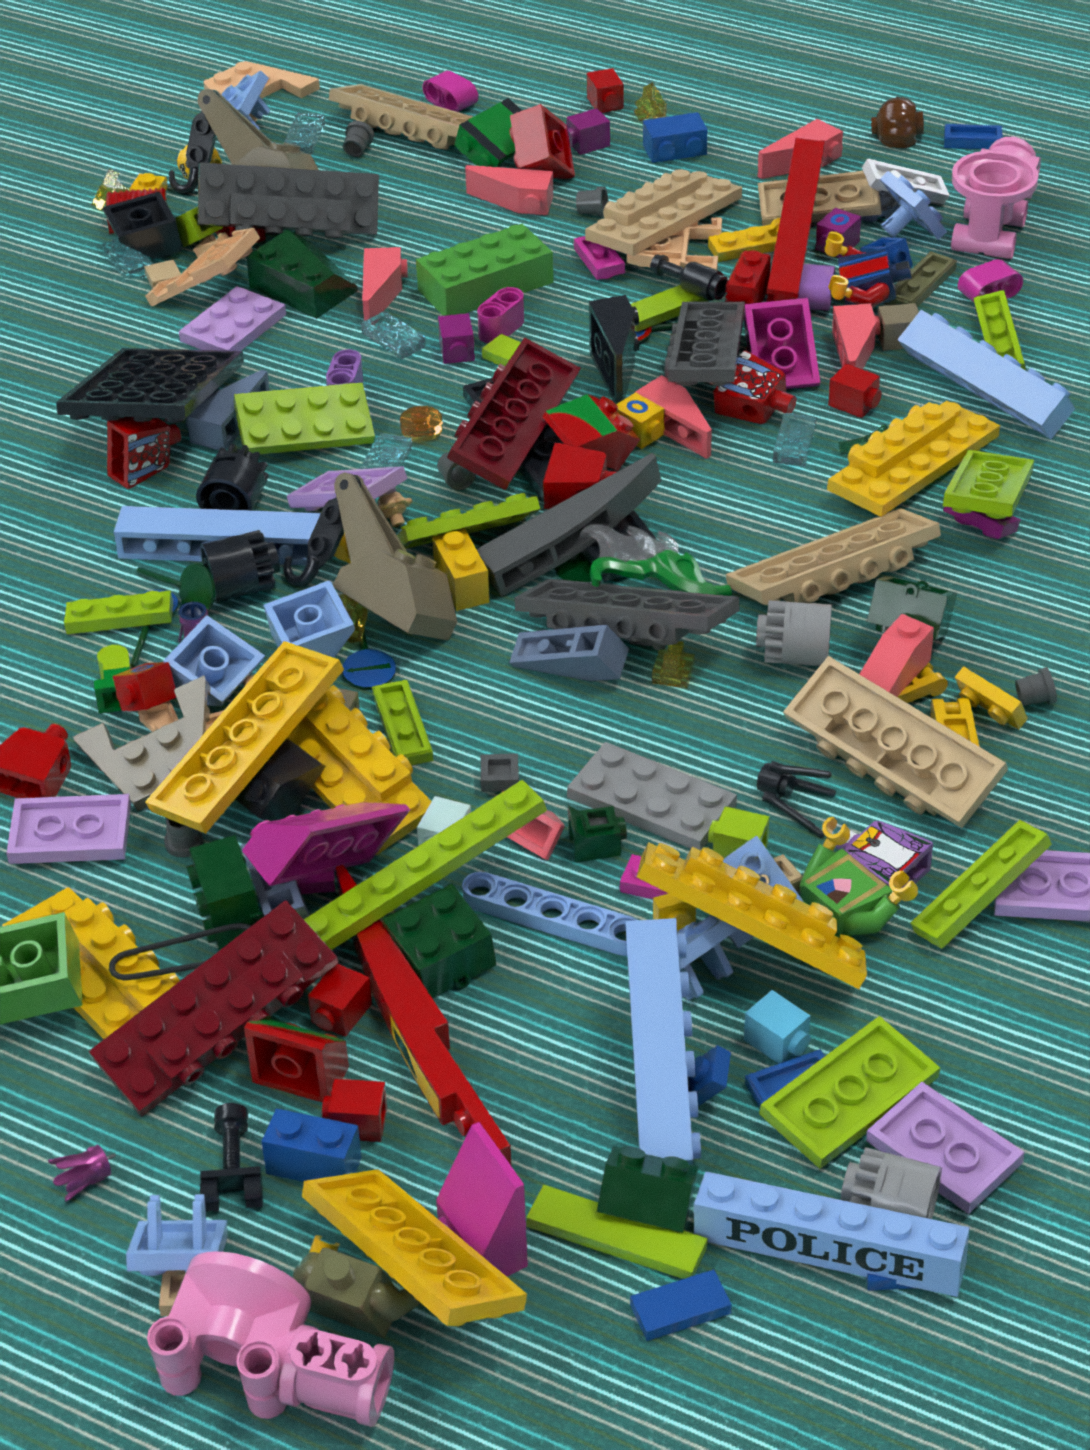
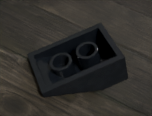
[589,295,639,404]

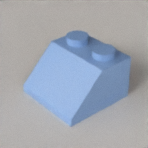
[263,580,355,658]
[163,615,265,706]

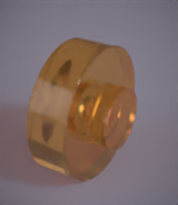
[400,406,443,442]

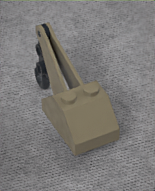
[168,89,319,194]
[283,472,457,641]

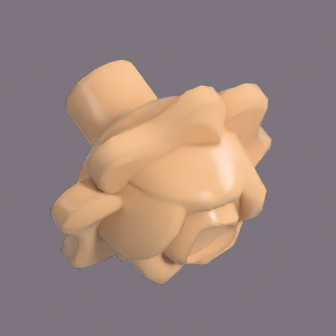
[378,491,413,527]

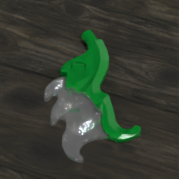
[580,524,732,596]

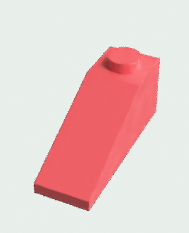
[758,119,843,179]
[465,165,553,215]
[362,247,408,326]
[832,304,881,369]
[635,375,712,459]
[860,614,934,697]

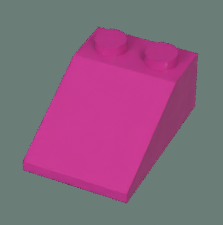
[744,298,820,389]
[436,1122,528,1277]

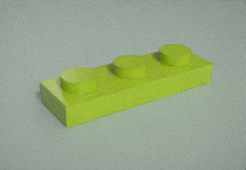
[64,590,173,634]

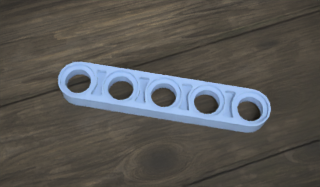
[462,871,638,956]

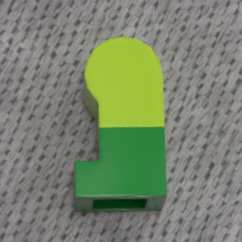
[94,645,131,714]

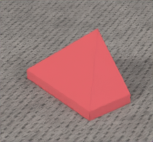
[502,791,565,860]

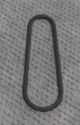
[109,923,251,981]

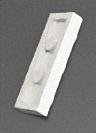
[862,159,950,204]

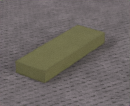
[884,251,957,307]

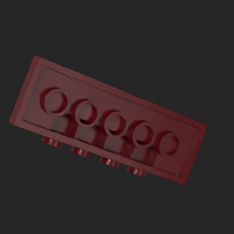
[447,337,581,491]
[89,900,338,1117]

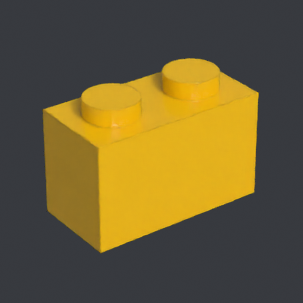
[432,529,490,611]

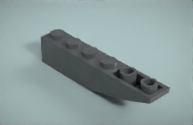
[477,453,662,597]

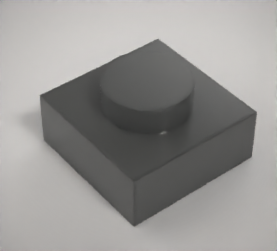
[480,753,519,792]

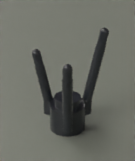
[757,761,836,838]

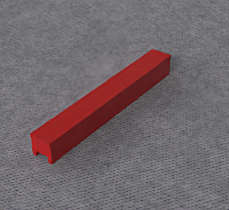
[766,138,825,302]

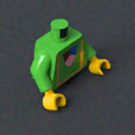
[799,817,918,938]

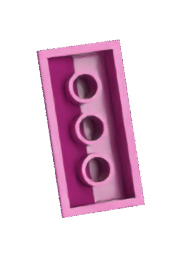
[242,802,410,886]

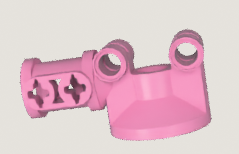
[951,137,1041,259]
[147,1251,394,1427]

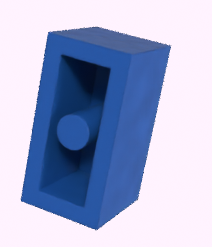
[643,112,708,163]
[261,1108,362,1182]

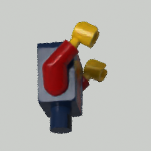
[824,232,912,309]

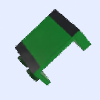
[454,98,523,167]

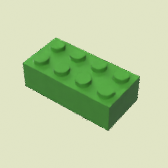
[416,223,554,316]
[0,912,83,1025]

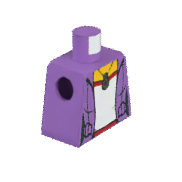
[835,821,933,888]

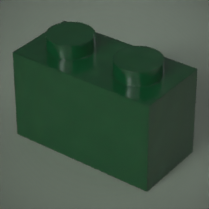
[597,1146,699,1233]

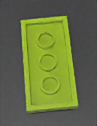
[233,382,375,454]
[943,450,1035,519]
[397,493,540,549]
[759,1016,941,1169]

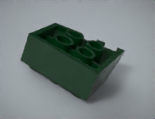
[246,230,358,319]

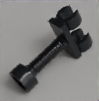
[200,1103,263,1211]

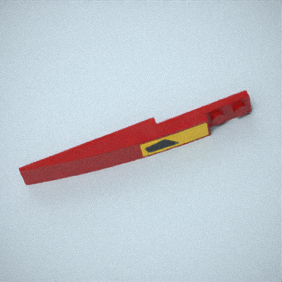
[335,864,512,1167]

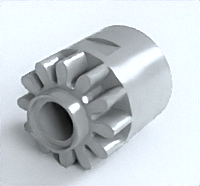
[756,600,832,666]
[841,1147,942,1219]

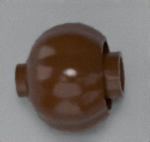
[871,97,924,148]

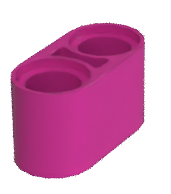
[422,70,479,112]
[957,259,1023,302]
[477,287,524,343]

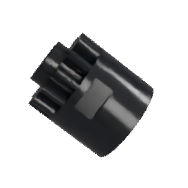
[196,443,269,511]
[200,530,280,602]

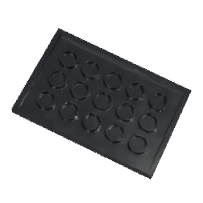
[56,348,244,423]

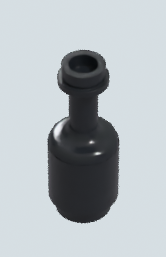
[650,254,728,301]

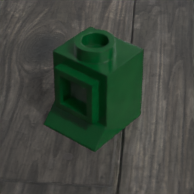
[568,805,627,862]

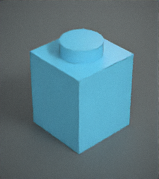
[744,990,811,1064]

